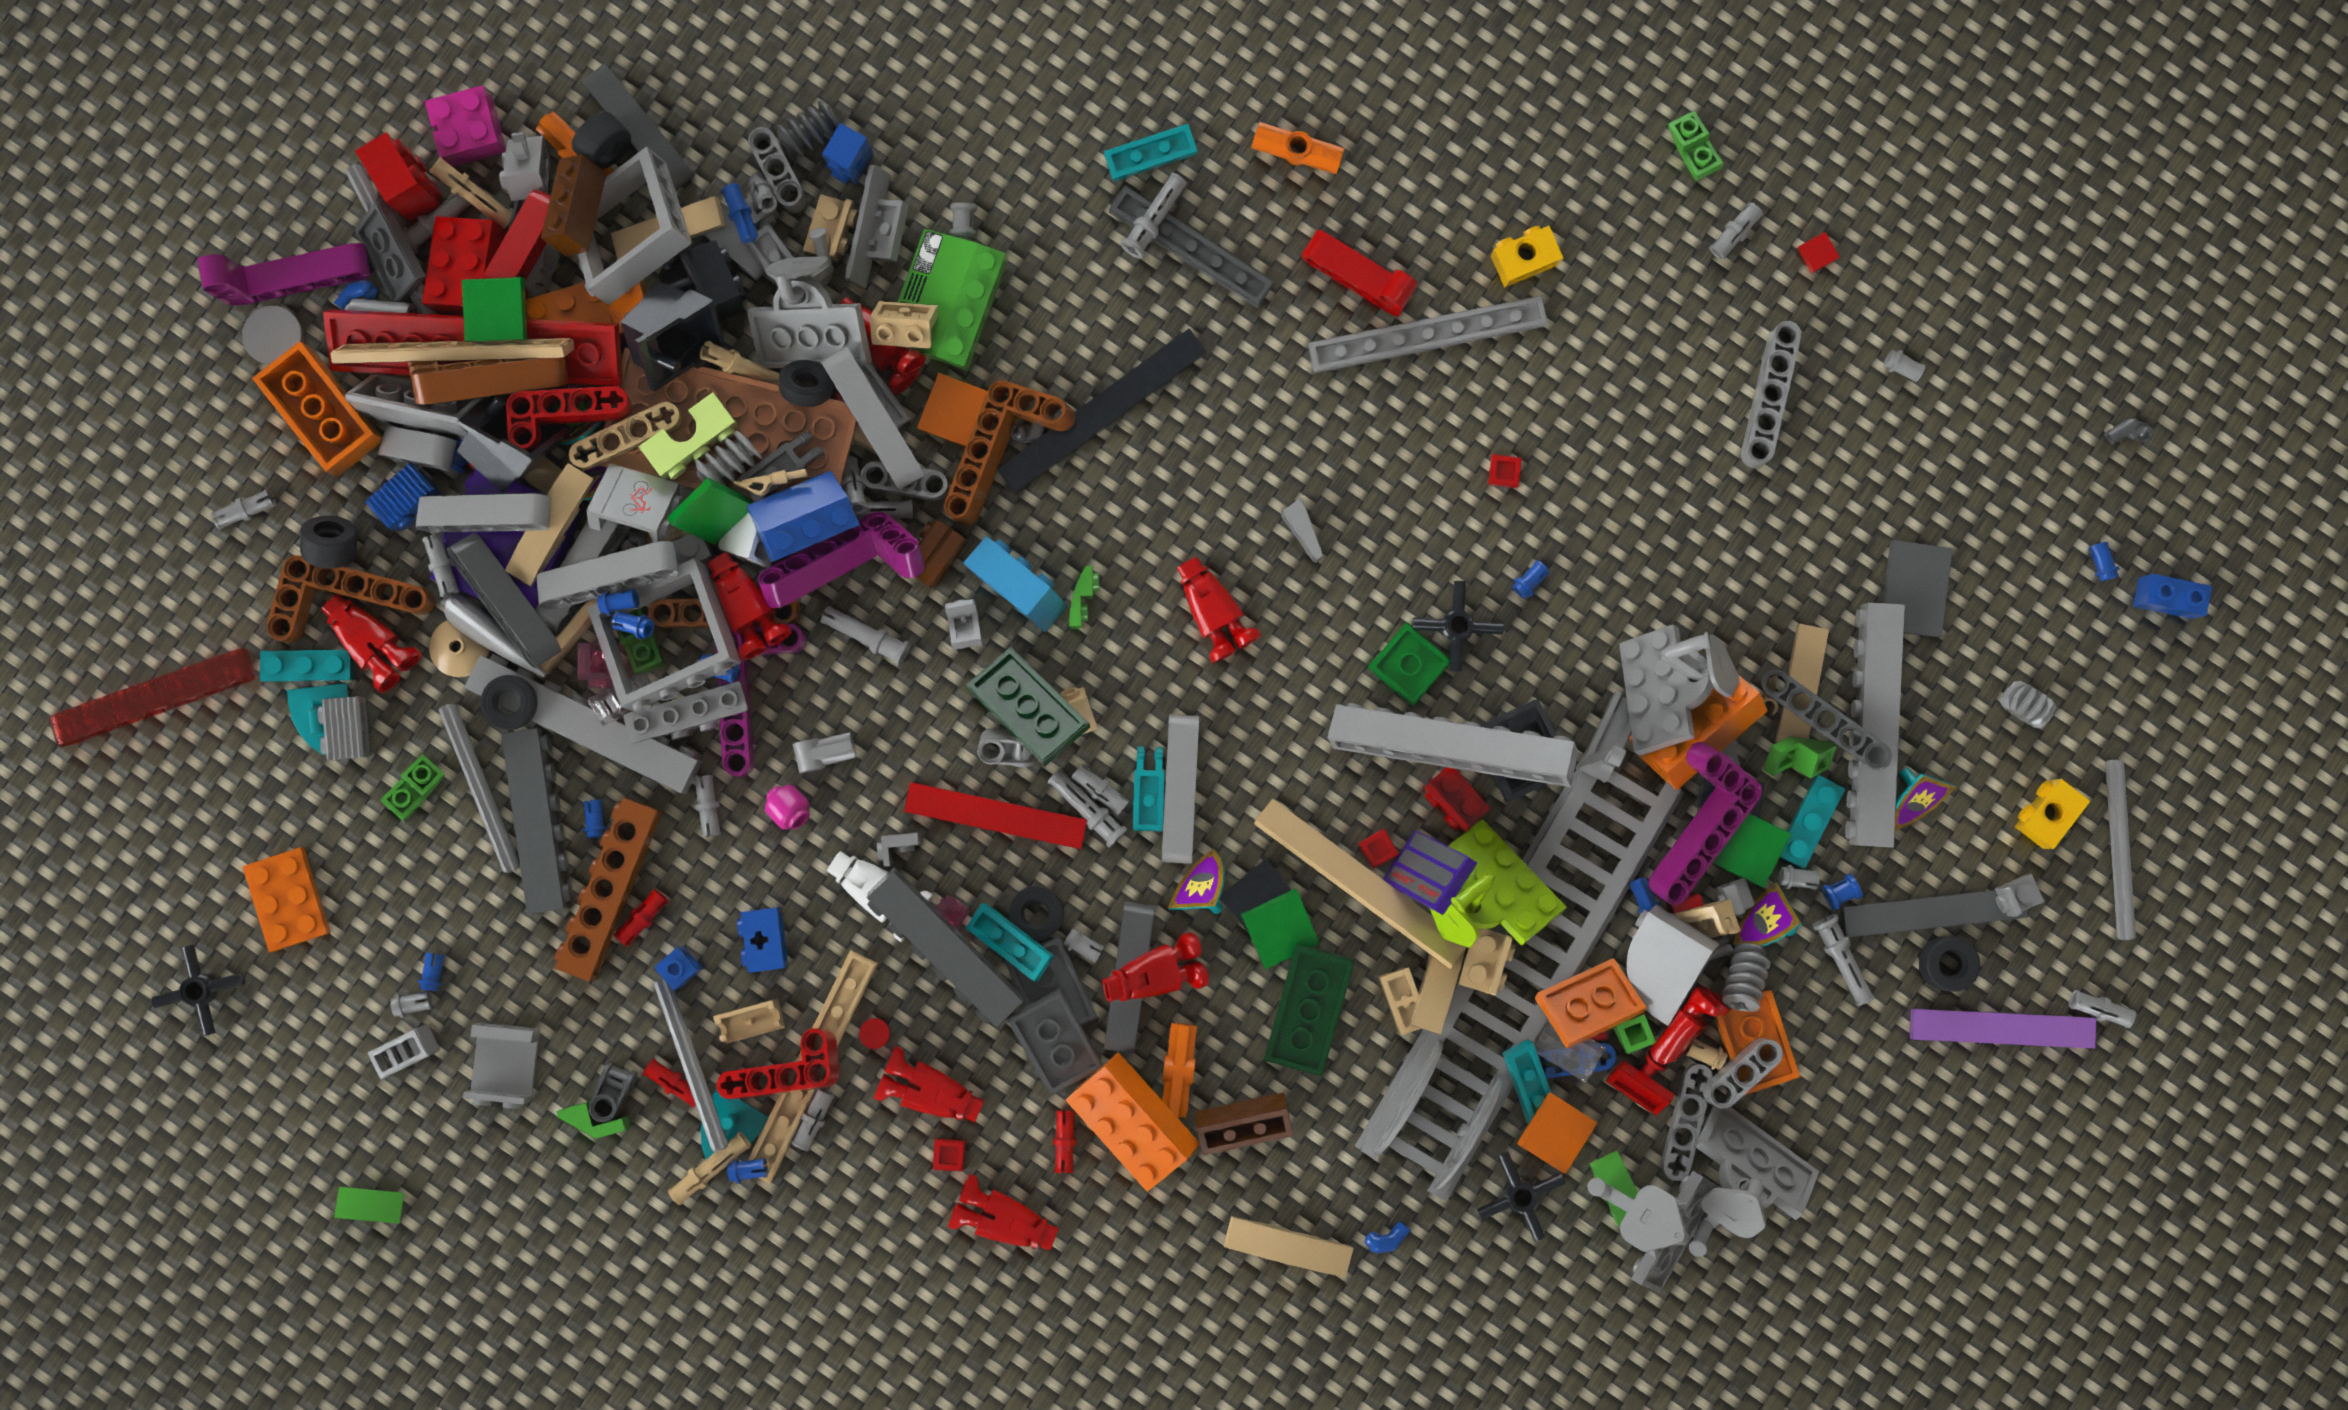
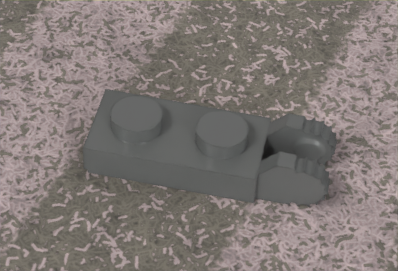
[738,431,825,502]

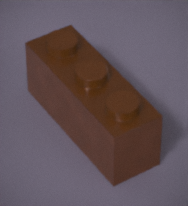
[541,154,607,256]
[1195,1092,1293,1155]

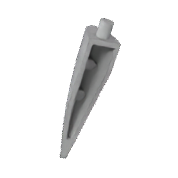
[441,594,547,677]

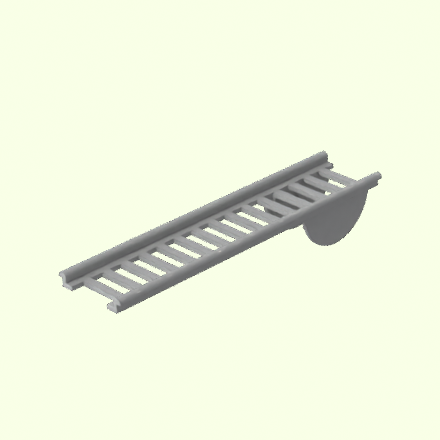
[1355,750,1684,1201]

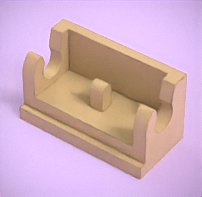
[1671,899,1740,938]
[1378,967,1421,1036]
[713,998,786,1044]

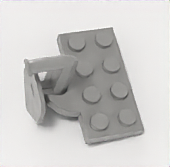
[747,228,872,368]
[1619,624,1740,756]
[1689,1099,1819,1257]
[1587,1171,1720,1293]

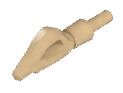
[733,469,807,496]

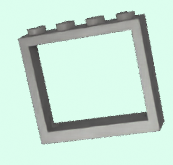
[578,146,692,305]
[587,558,741,712]

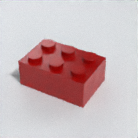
[355,132,443,225]
[422,216,507,316]

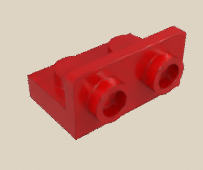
[1423,767,1491,833]

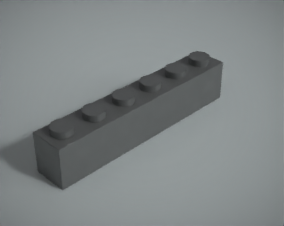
[501,728,574,914]
[867,867,1023,1027]

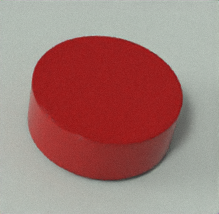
[859,1018,891,1049]

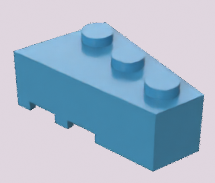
[963,536,1068,633]

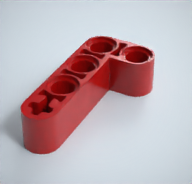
[482,189,550,299]
[1301,230,1418,317]
[506,386,632,453]
[716,1028,840,1099]

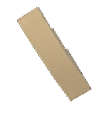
[505,463,596,587]
[1410,949,1466,1035]
[1223,1216,1353,1278]

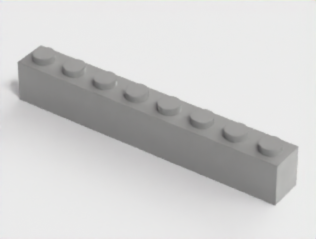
[1845,603,1905,848]
[464,653,703,794]
[1327,703,1578,787]

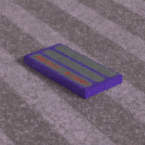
[1383,830,1477,915]

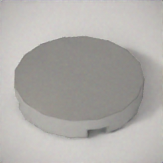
[242,306,304,365]

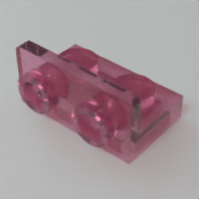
[578,643,615,689]

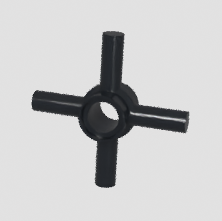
[1412,581,1504,672]
[152,945,246,1036]
[1477,1151,1566,1241]

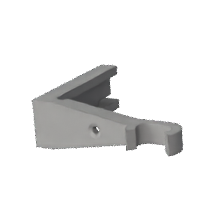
[1578,691,1631,783]

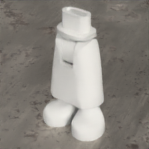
[827,851,933,942]

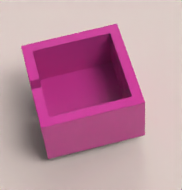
[425,85,506,167]

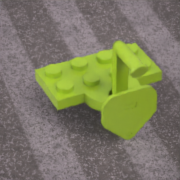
[1430,819,1567,948]

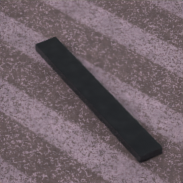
[997,328,1207,495]

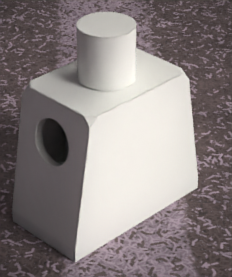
[718,512,771,568]

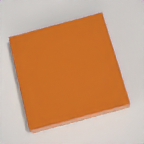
[917,372,987,448]
[1517,1092,1597,1174]

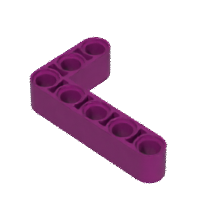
[197,243,371,306]
[758,511,926,608]
[715,624,807,777]
[1648,742,1762,906]

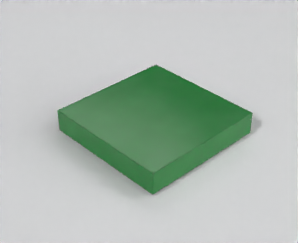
[462,277,527,342]
[667,478,753,545]
[1367,622,1450,707]
[1713,813,1791,888]
[1241,889,1320,970]

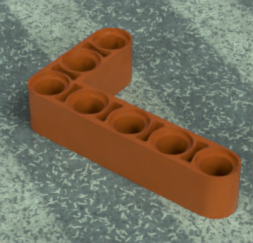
[408,357,569,405]
[944,380,1075,526]
[648,550,801,629]
[266,555,435,643]

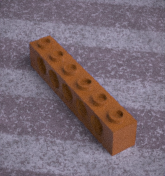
[555,798,663,982]

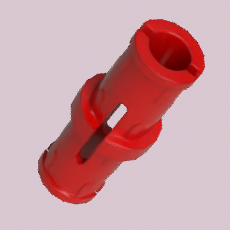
[613,889,669,947]
[642,1058,696,1108]
[1053,1110,1077,1173]

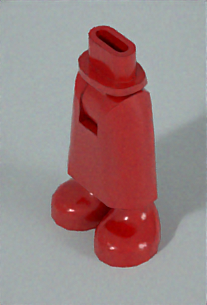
[840,297,926,395]
[707,552,792,661]
[1177,556,1262,664]
[321,594,422,693]
[1102,932,1209,1002]
[1640,985,1731,1078]
[873,1045,984,1122]
[947,1173,1059,1251]

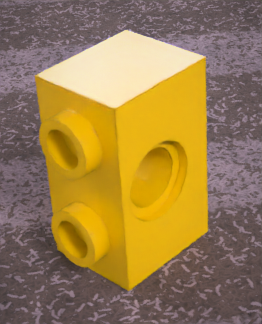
[1491,225,1563,288]
[2015,779,2090,849]

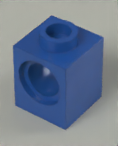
[654,946,704,991]

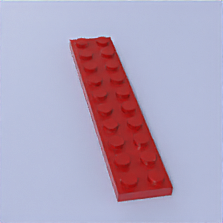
[323,309,623,386]

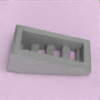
[1281,498,1323,563]
[368,1024,440,1080]

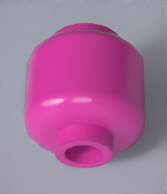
[765,785,810,830]

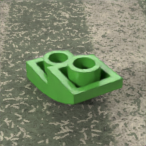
[1668,110,1723,181]
[1069,566,1099,629]
[614,607,665,677]
[380,754,445,822]
[334,1187,404,1224]

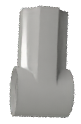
[792,733,857,774]

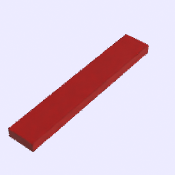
[904,782,1087,849]

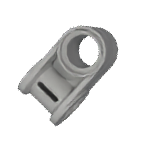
[977,728,1035,767]

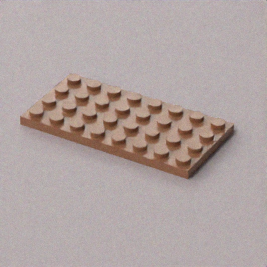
[597,347,858,503]

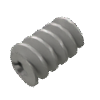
[695,430,763,486]
[1721,943,1771,1012]

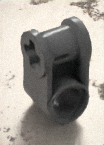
[589,1060,638,1122]

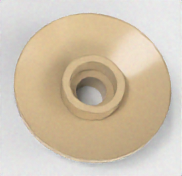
[429,620,490,677]

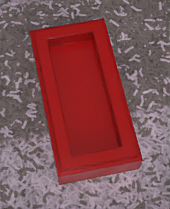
[1606,1060,1675,1115]

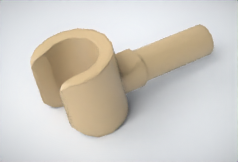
[1762,676,1778,715]

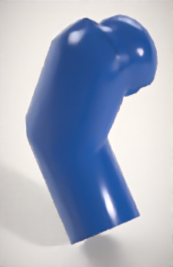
[334,279,379,310]
[1365,1221,1411,1254]

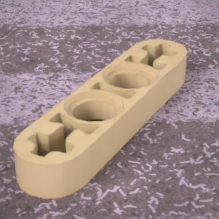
[569,402,682,470]

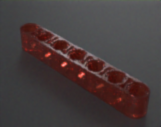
[48,648,257,747]

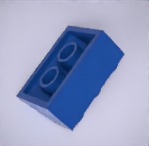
[746,471,860,562]

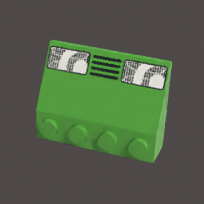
[897,229,1008,371]

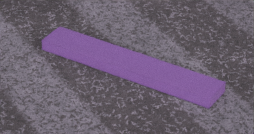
[1910,1008,2096,1049]

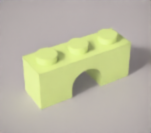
[638,392,739,480]

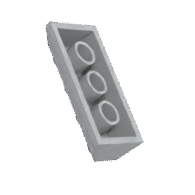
[345,373,487,440]

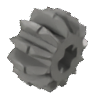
[2000,681,2057,728]

